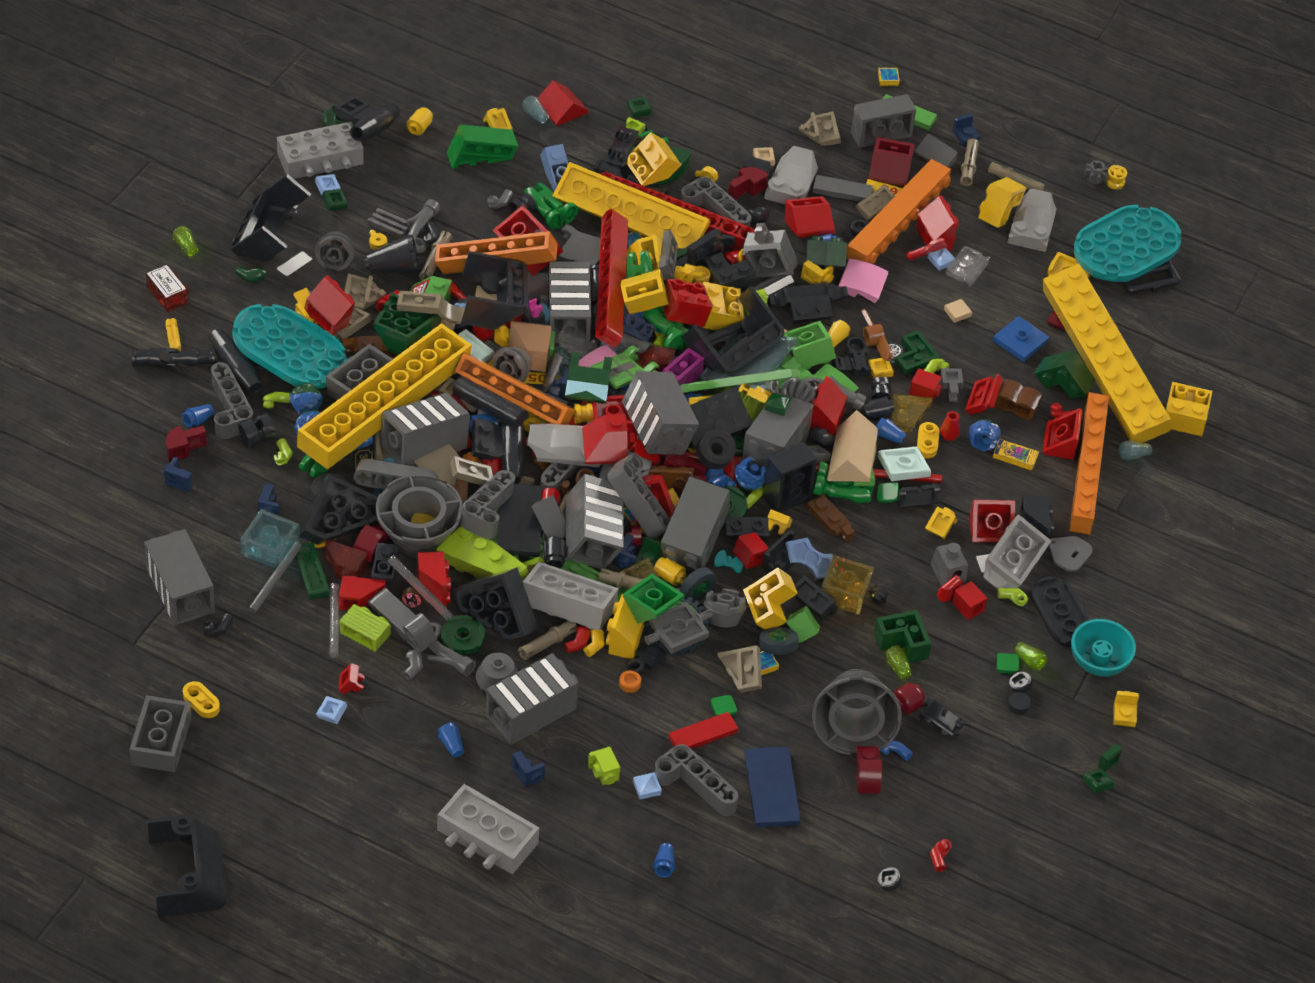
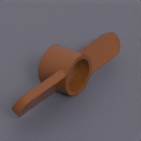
[862,309,893,361]

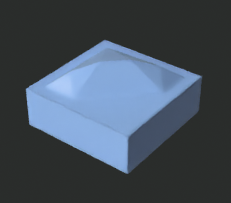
[315,174,341,196]
[928,248,956,270]
[316,696,347,724]
[633,772,662,799]

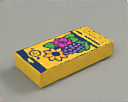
[993,439,1039,470]

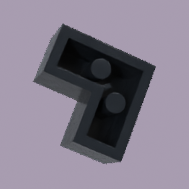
[702,252,756,293]

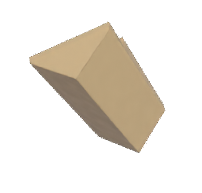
[828,410,878,482]

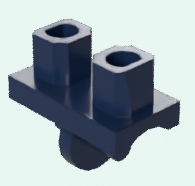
[623,309,655,341]

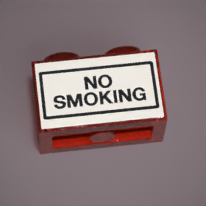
[146,264,189,312]

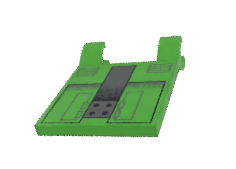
[591,345,659,389]

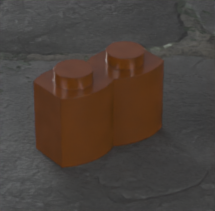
[994,379,1042,420]

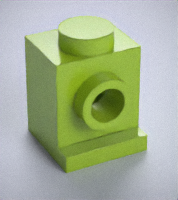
[588,747,620,785]

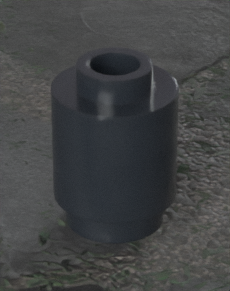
[743,156,773,178]
[864,396,895,420]
[544,536,566,569]

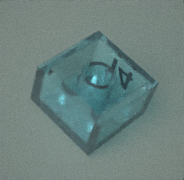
[240,509,300,569]

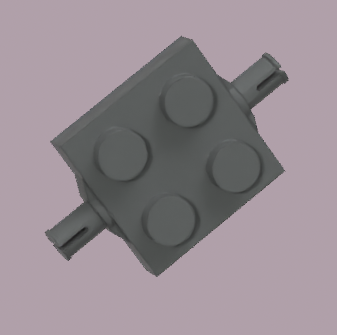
[645,602,713,654]

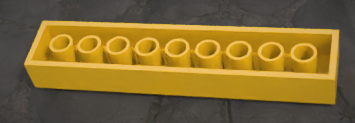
[1043,264,1171,447]
[297,323,472,469]

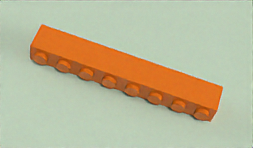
[846,159,951,264]
[1069,392,1109,535]

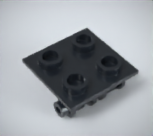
[606,126,644,167]

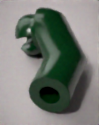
[235,266,266,283]

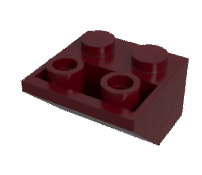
[869,137,915,186]

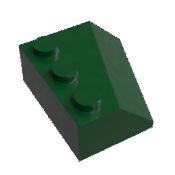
[374,292,441,356]

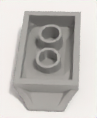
[764,146,818,204]
[1008,188,1056,252]
[528,423,600,467]
[983,515,1051,590]

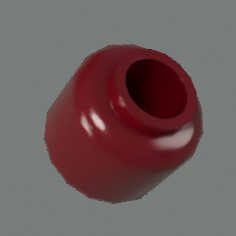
[893,682,925,715]

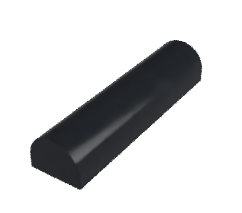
[453,376,529,429]

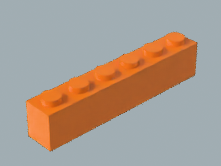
[435,231,557,274]
[454,353,576,425]

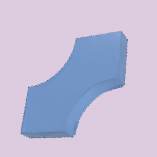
[786,538,835,580]

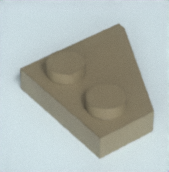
[718,645,762,693]

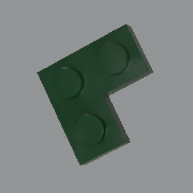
[895,330,940,375]

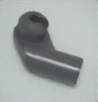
[487,189,513,209]
[402,650,423,681]

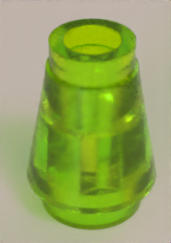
[173,226,198,256]
[1015,642,1048,670]
[885,645,912,679]

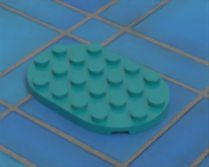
[1074,205,1181,282]
[232,304,348,389]

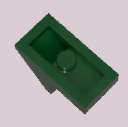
[635,536,662,574]

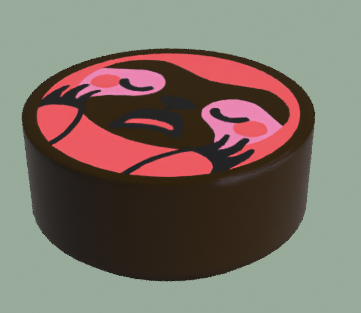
[401,587,424,608]

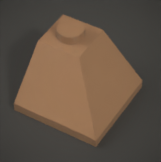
[509,321,552,372]

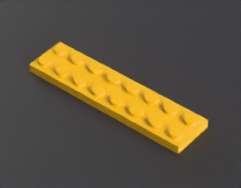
[552,162,710,250]

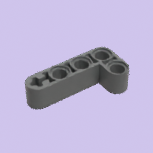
[680,177,751,227]
[211,362,253,439]
[607,453,671,539]
[354,459,439,490]
[541,463,602,492]
[460,470,515,539]
[368,588,437,653]
[655,745,738,816]

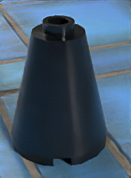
[364,234,421,274]

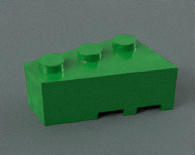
[447,124,518,169]

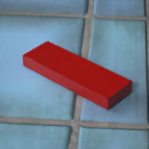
[668,712,738,749]

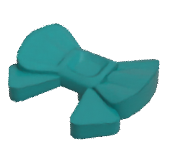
[714,550,743,573]

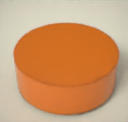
[619,671,641,693]

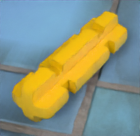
[165,318,181,351]

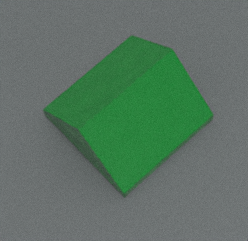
[623,574,685,624]

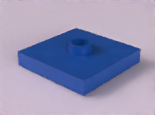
[993,316,1050,362]

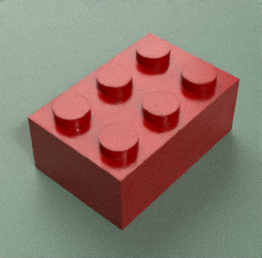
[493,205,564,276]

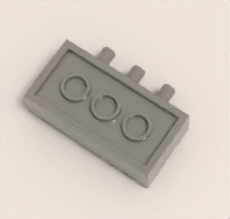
[277,121,363,179]
[523,562,619,631]
[437,784,539,875]

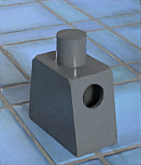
[930,543,968,593]

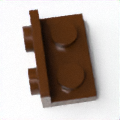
[649,466,695,490]

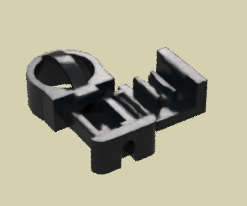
[832,337,871,376]

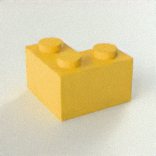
[978,177,1027,228]
[743,568,798,630]

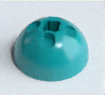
[1071,619,1136,677]

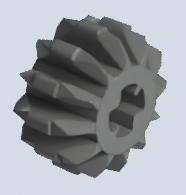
[780,377,816,404]

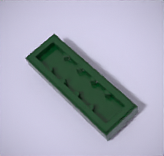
[295,542,330,600]

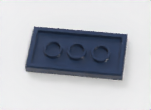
[744,747,801,827]

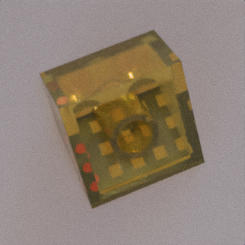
[821,555,874,615]

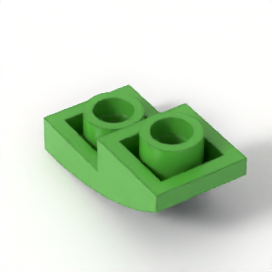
[815,363,858,392]

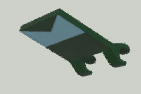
[565,352,612,404]

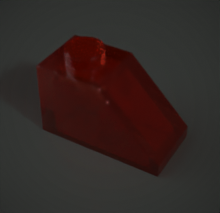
[634,346,675,372]
[325,540,367,580]

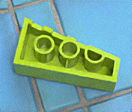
[436,526,529,582]

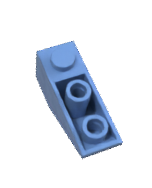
[540,144,568,202]

